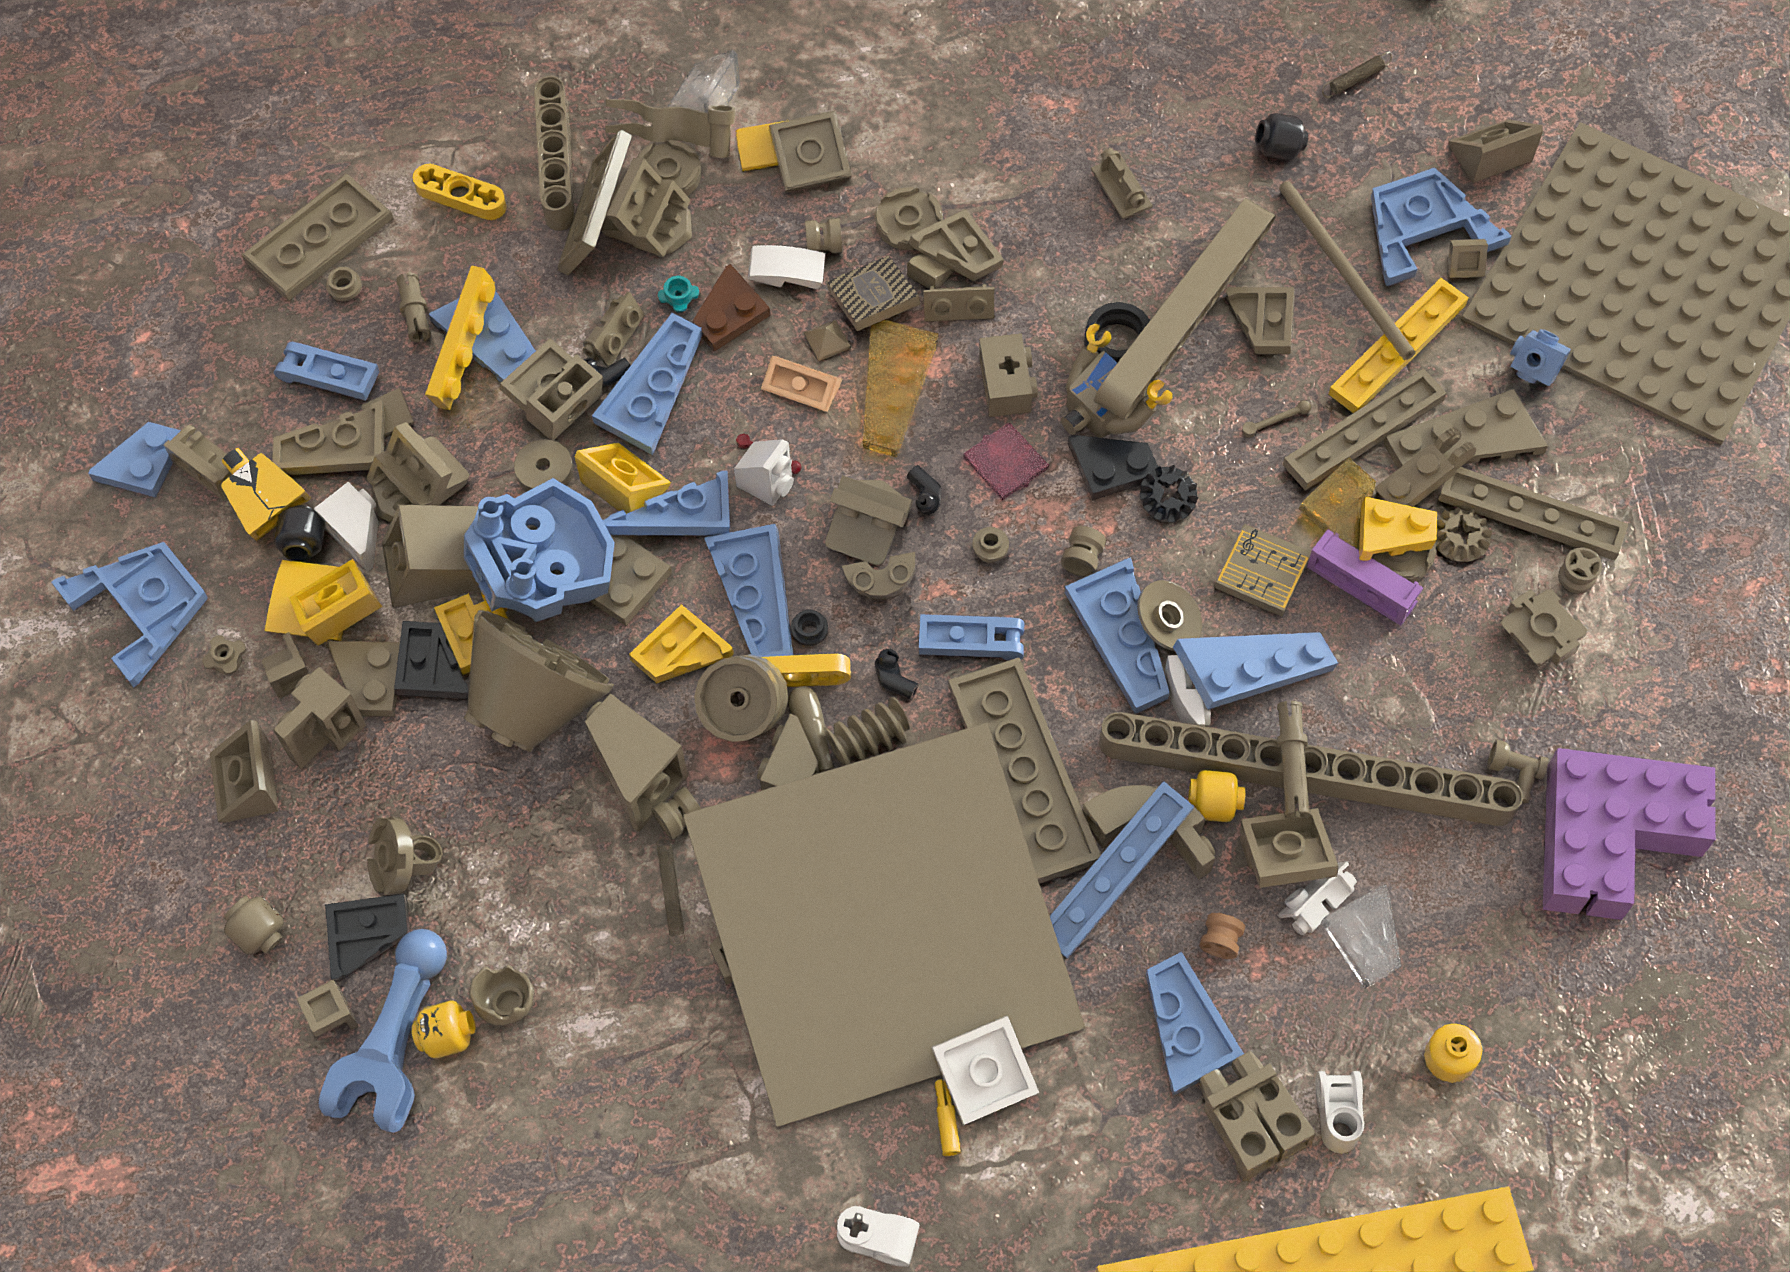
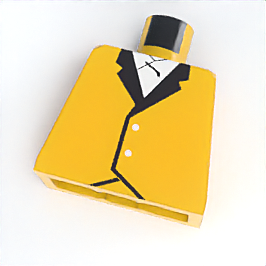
[221,448,311,541]

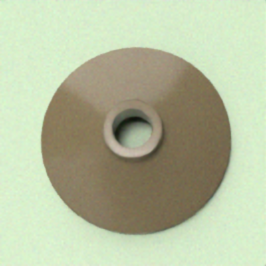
[1137,580,1202,651]

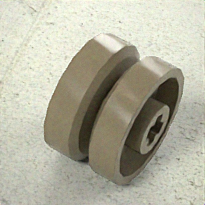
[694,654,788,742]

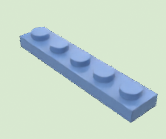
[1050,781,1194,959]

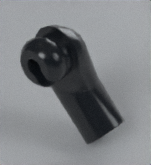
[583,357,631,387]
[907,465,942,515]
[874,649,919,700]

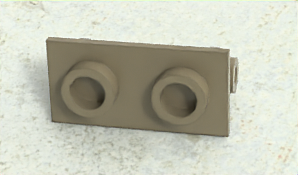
[1091,148,1153,220]
[923,284,994,321]
[582,291,645,367]

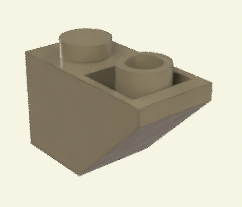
[757,714,819,790]

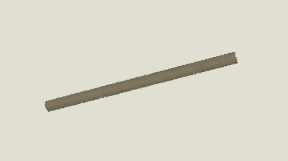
[1279,181,1415,360]

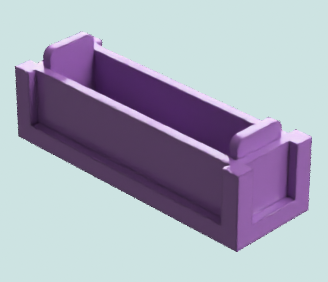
[1307,529,1423,626]

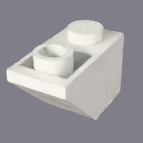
[734,439,794,506]

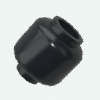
[1255,113,1308,160]
[274,505,325,562]

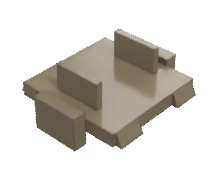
[1500,589,1588,667]

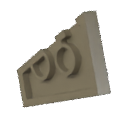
[272,400,385,475]

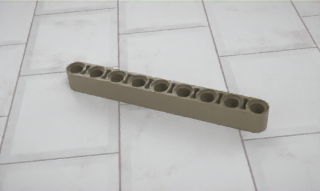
[1094,198,1276,420]

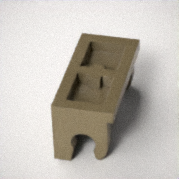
[163,425,232,501]

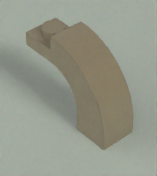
[1082,785,1215,880]

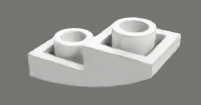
[748,245,825,290]
[1165,655,1211,727]

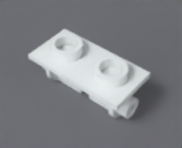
[1278,861,1357,935]

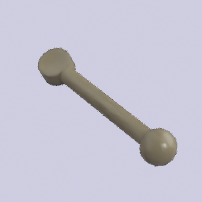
[1242,400,1311,438]

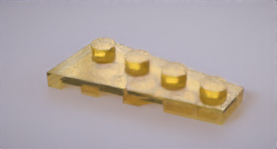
[863,320,939,457]

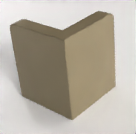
[262,632,309,699]
[296,979,359,1037]

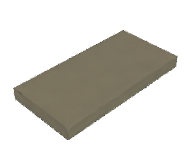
[557,130,632,275]
[241,173,393,301]

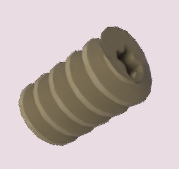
[824,696,910,766]

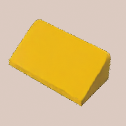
[735,120,789,171]

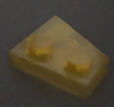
[1299,458,1376,548]

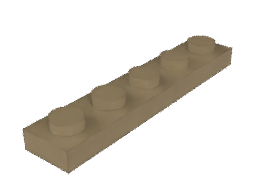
[1283,368,1447,491]
[1438,467,1628,561]

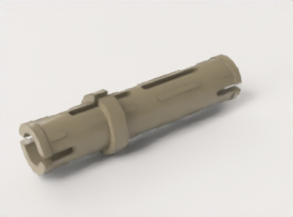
[1277,701,1311,819]

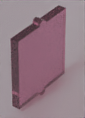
[963,422,1049,500]

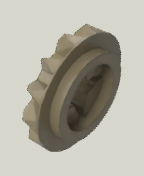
[1435,506,1492,562]

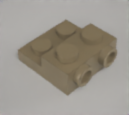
[1240,808,1338,888]

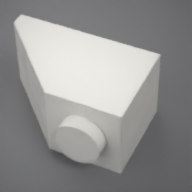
[314,482,378,572]

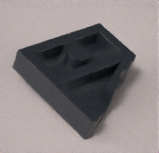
[1068,435,1158,500]
[394,621,469,699]
[325,894,410,982]

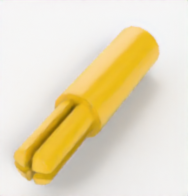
[935,1079,961,1156]

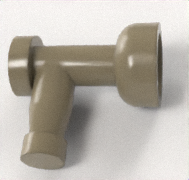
[1487,739,1549,803]

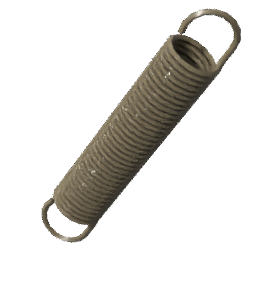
[1322,52,1392,98]

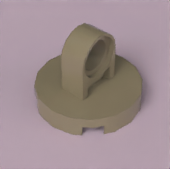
[367,817,443,895]

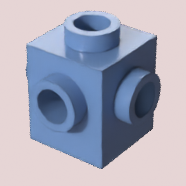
[1510,329,1571,386]

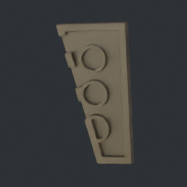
[1383,389,1548,469]

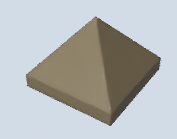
[804,319,850,362]

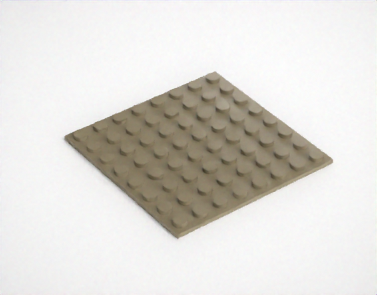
[1461,122,1790,445]
[683,723,1085,1127]

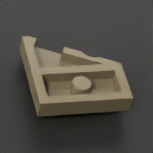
[328,641,400,717]

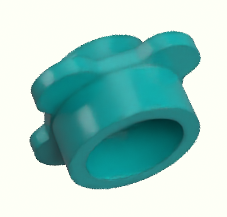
[658,276,700,313]

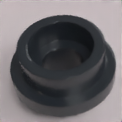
[791,609,828,646]

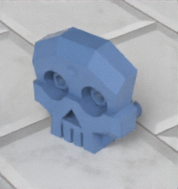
[464,478,615,622]

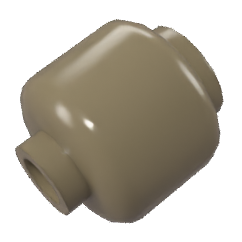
[224,896,284,955]

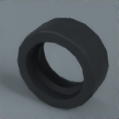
[1084,302,1150,363]

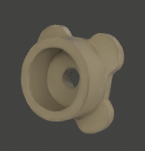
[202,635,246,674]

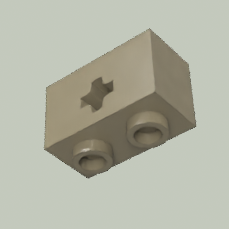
[979,333,1038,417]

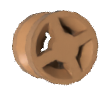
[1199,913,1246,959]

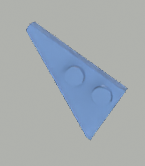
[602,471,730,536]

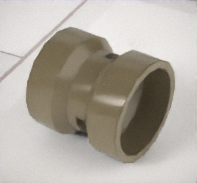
[805,218,842,254]
[1061,526,1107,577]
[651,787,701,840]

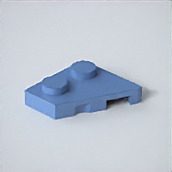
[88,422,181,497]

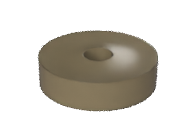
[514,439,574,492]

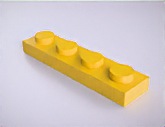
[425,265,495,410]

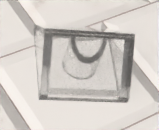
[667,50,741,113]

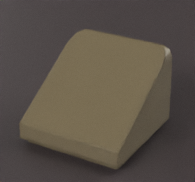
[907,253,954,289]

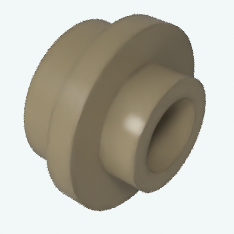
[326,267,362,301]
[972,527,1009,563]

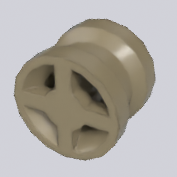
[1558,547,1602,594]

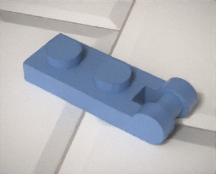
[274,342,380,401]
[919,614,1025,661]

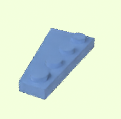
[429,290,536,383]
[1064,557,1170,714]

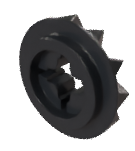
[1140,465,1199,522]

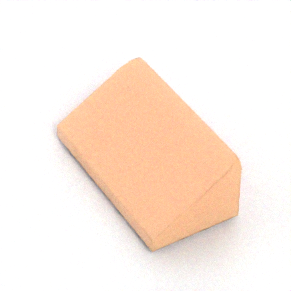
[761,355,842,412]

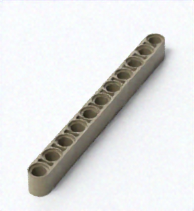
[1099,712,1523,826]

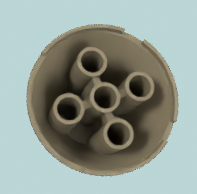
[464,610,614,752]

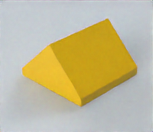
[574,442,671,514]
[289,559,383,646]

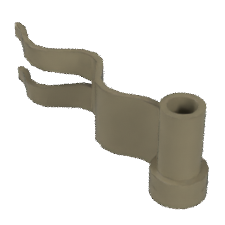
[605,99,735,158]

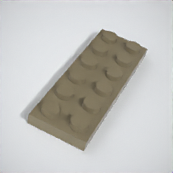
[948,657,1101,884]

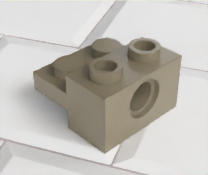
[500,338,603,440]
[273,667,366,769]

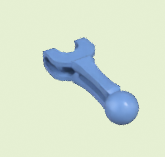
[319,929,447,1133]

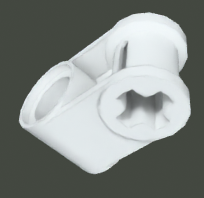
[1316,1071,1364,1154]
[837,1206,920,1267]

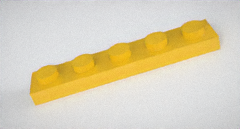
[1328,278,1469,413]

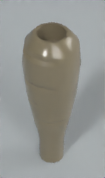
[788,686,835,773]

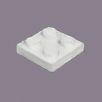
[931,1016,1039,1125]

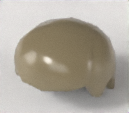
[469,965,534,1025]

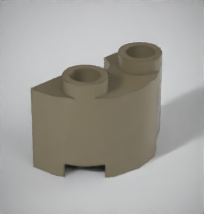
[842,552,915,600]

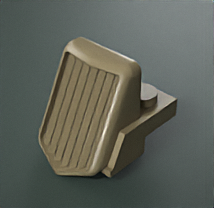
[601,158,692,257]
[366,422,469,522]
[825,475,913,565]

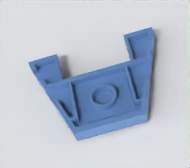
[1371,168,1511,286]
[51,542,208,688]

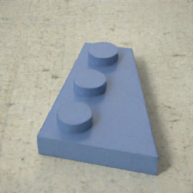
[1146,952,1244,1096]

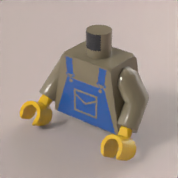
[1061,324,1173,438]

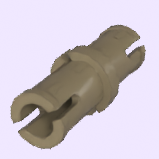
[396,272,431,342]

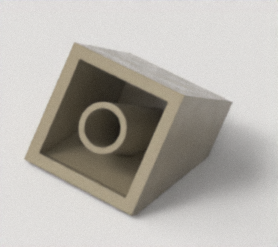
[382,505,480,607]
[585,694,688,832]

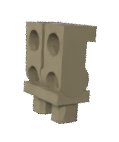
[1199,1051,1316,1182]

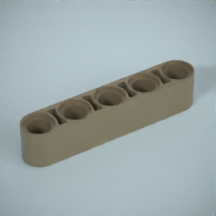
[534,76,575,231]

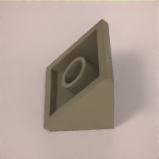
[1448,119,1543,183]
[210,720,279,823]

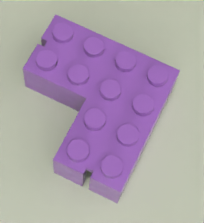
[1543,748,1715,920]

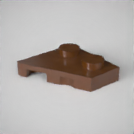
[693,264,771,352]

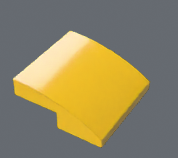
[265,560,343,641]

